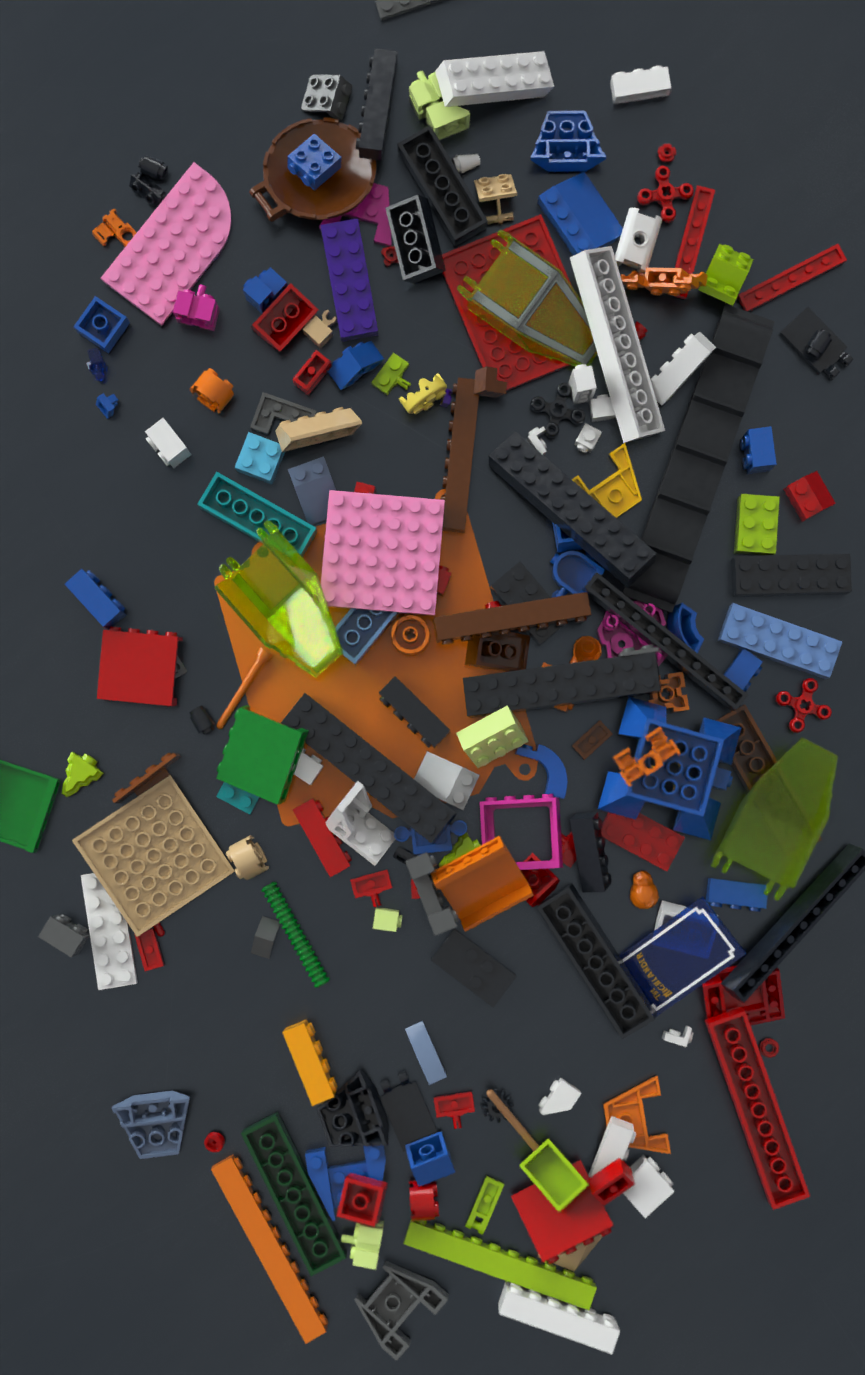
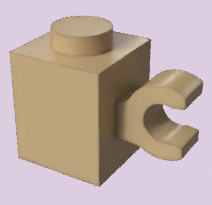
[303,310,337,349]

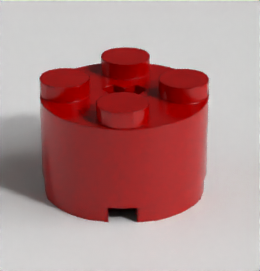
[409,1180,439,1221]

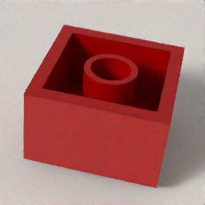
[337,1173,388,1227]

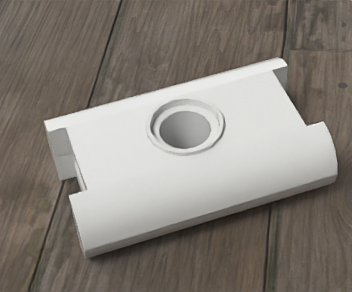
[615,208,663,273]

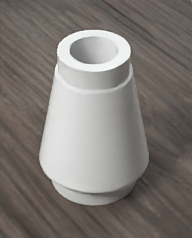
[451,154,480,174]

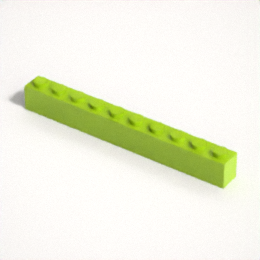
[403,1220,597,1310]

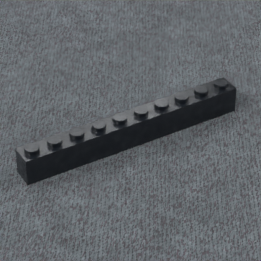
[582,573,748,711]
[721,843,865,1003]

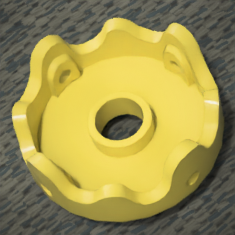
[399,373,447,414]

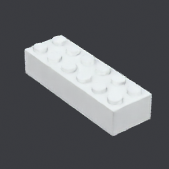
[435,51,554,107]
[498,1281,620,1354]

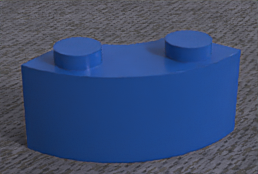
[667,603,704,654]

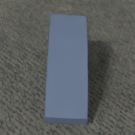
[405,1020,447,1085]

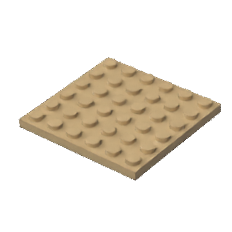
[72,775,235,937]

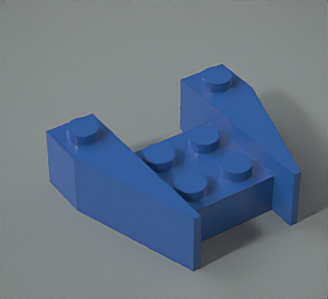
[305,1145,386,1221]

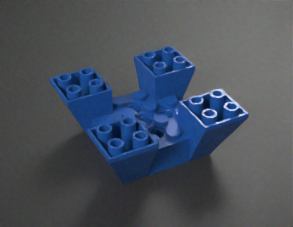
[598,697,741,840]

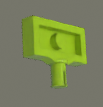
[371,353,411,395]

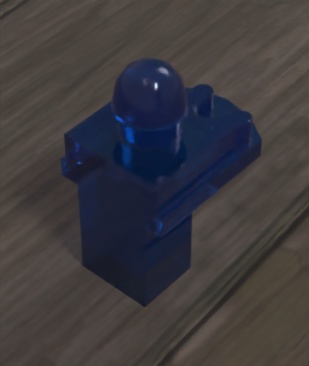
[87,348,107,381]

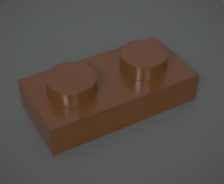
[572,720,613,760]

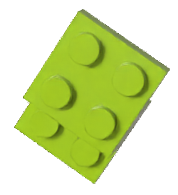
[698,244,754,306]

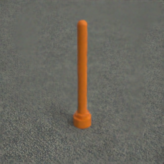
[216,647,273,729]

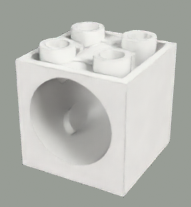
[623,1154,675,1218]

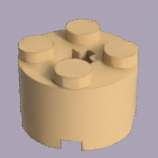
[226,835,269,880]

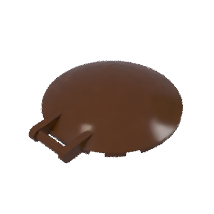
[249,117,376,222]

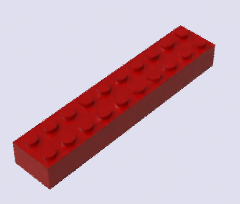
[705,1007,810,1210]

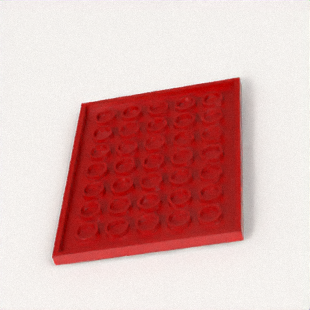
[442,214,598,391]

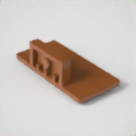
[112,752,181,803]

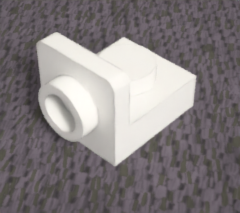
[574,423,602,453]
[527,426,547,456]
[662,1025,693,1047]

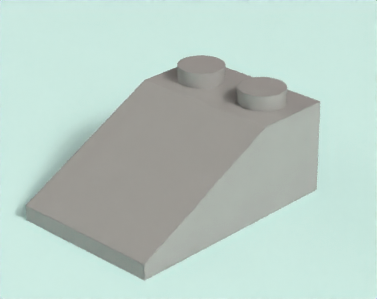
[414,751,480,810]

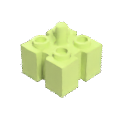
[409,71,443,120]
[341,1220,384,1270]

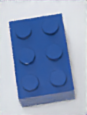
[65,569,127,630]

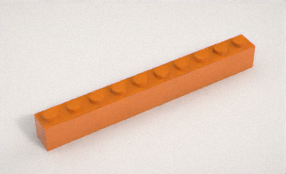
[211,1154,328,1344]

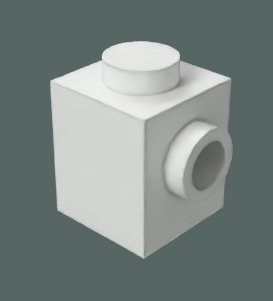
[589,394,616,422]

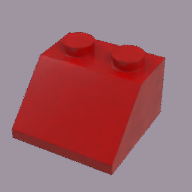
[783,471,836,522]

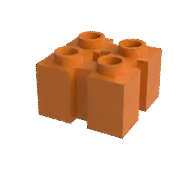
[647,672,689,713]

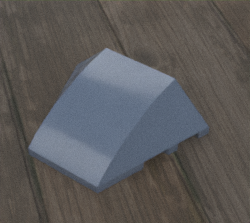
[111,1091,190,1159]

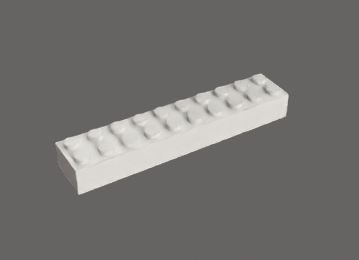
[570,246,665,443]

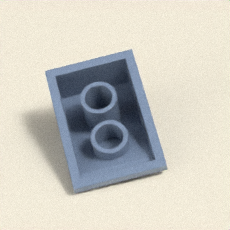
[288,456,336,525]

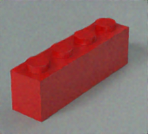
[293,798,352,877]

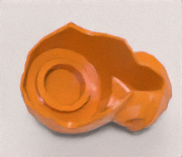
[569,636,602,663]
[630,870,659,909]

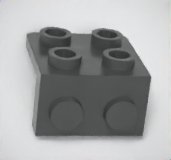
[301,75,353,121]

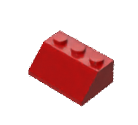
[251,283,319,352]

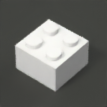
[145,418,191,468]

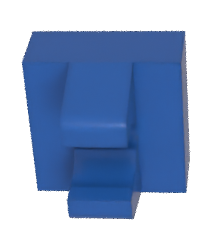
[96,393,119,419]

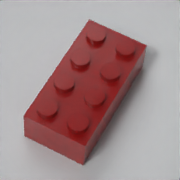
[601,812,685,871]

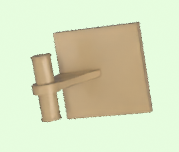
[474,174,517,224]

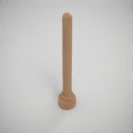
[487,1090,541,1152]

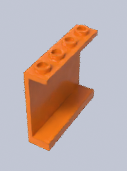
[430,836,533,932]

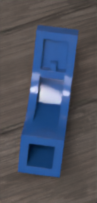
[515,744,567,799]

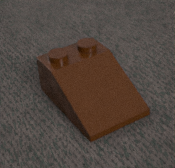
[465,632,530,672]

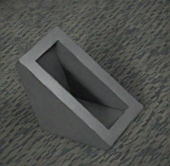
[251,916,280,959]

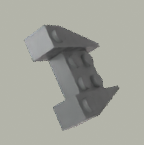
[405,852,459,935]
[355,1261,449,1361]

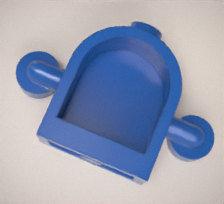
[550,551,605,598]
[394,820,467,854]

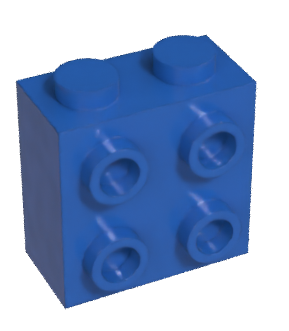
[287,134,341,190]

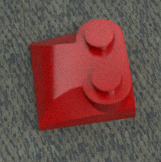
[521,853,560,907]

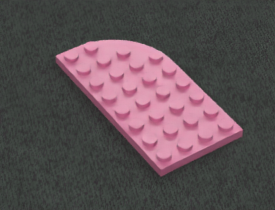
[101,162,231,326]

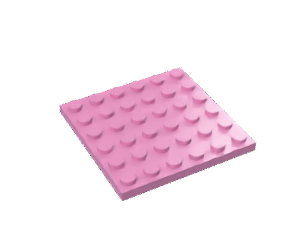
[320,490,445,616]

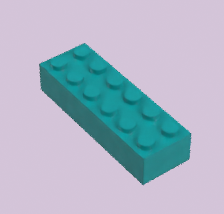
[197,471,318,559]

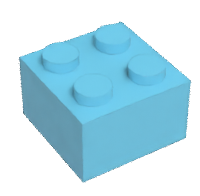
[235,432,285,485]

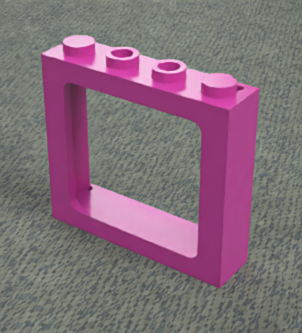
[480,794,563,870]

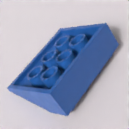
[537,172,623,256]

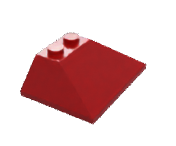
[702,966,785,1026]

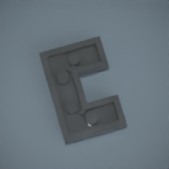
[250,392,317,435]

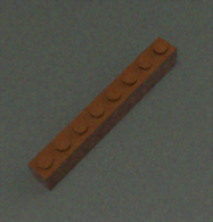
[441,378,479,533]
[433,592,591,645]

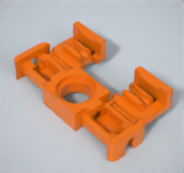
[92,209,137,258]
[613,726,680,786]

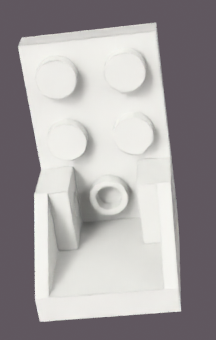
[325,781,395,866]

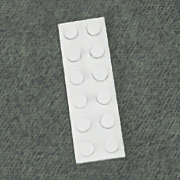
[81,873,138,990]

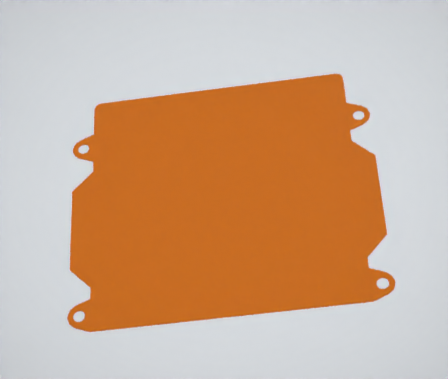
[214,489,538,826]

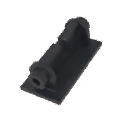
[129,172,167,208]

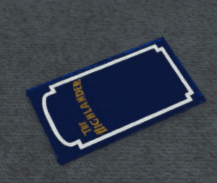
[620,897,746,1017]

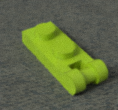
[465,1176,504,1235]

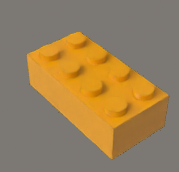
[282,1019,338,1106]

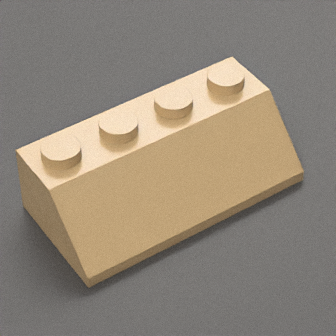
[275,407,362,452]

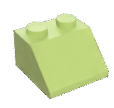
[426,101,470,140]

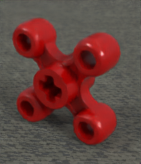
[637,166,694,223]
[775,678,832,733]

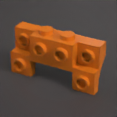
[621,267,708,296]

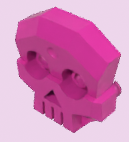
[597,601,666,666]

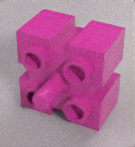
[173,284,220,331]

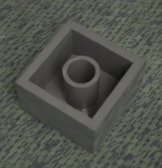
[38,914,90,957]

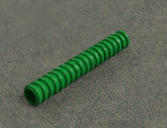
[261,882,330,988]

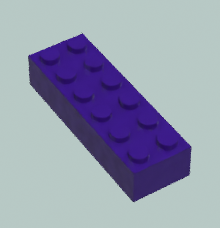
[320,218,379,342]

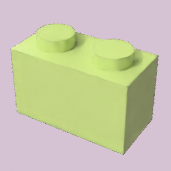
[373,907,403,932]

